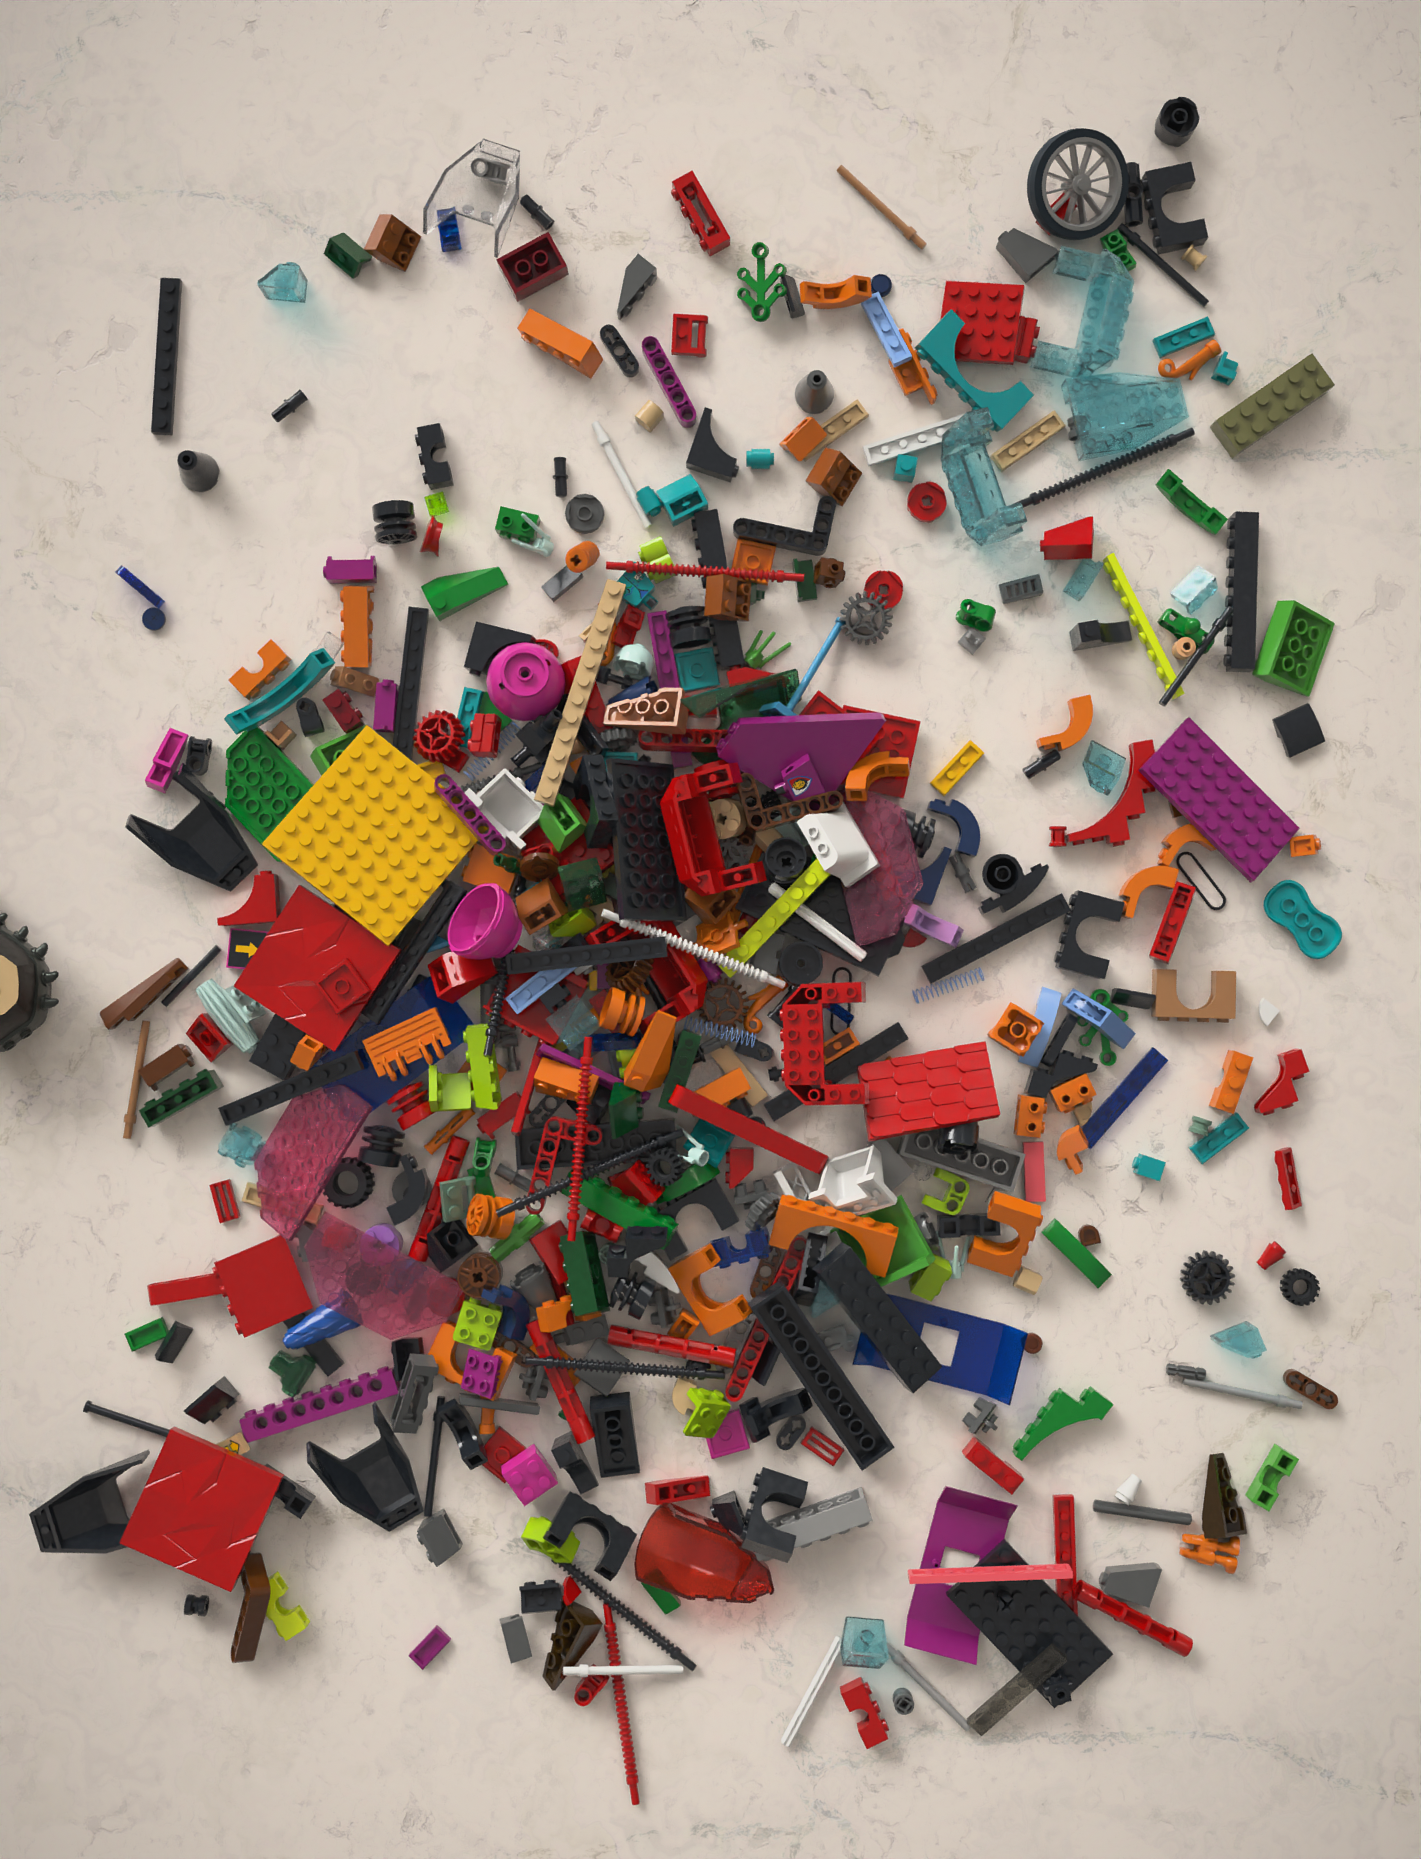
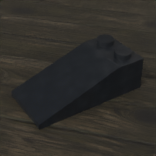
[590,1392,640,1478]

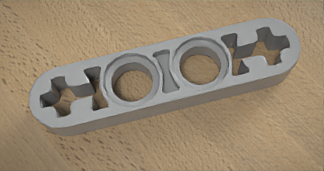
[715,1301,756,1374]

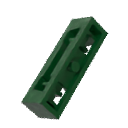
[658,1029,702,1113]

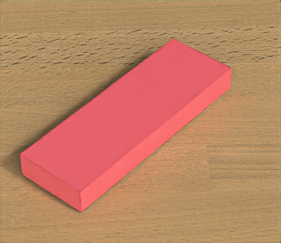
[1023,1141,1046,1202]

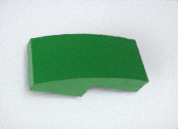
[1100,229,1137,276]

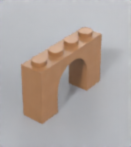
[1151,969,1236,1023]

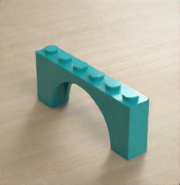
[915,309,1034,432]

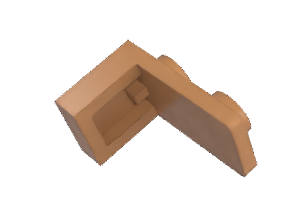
[330,666,379,697]

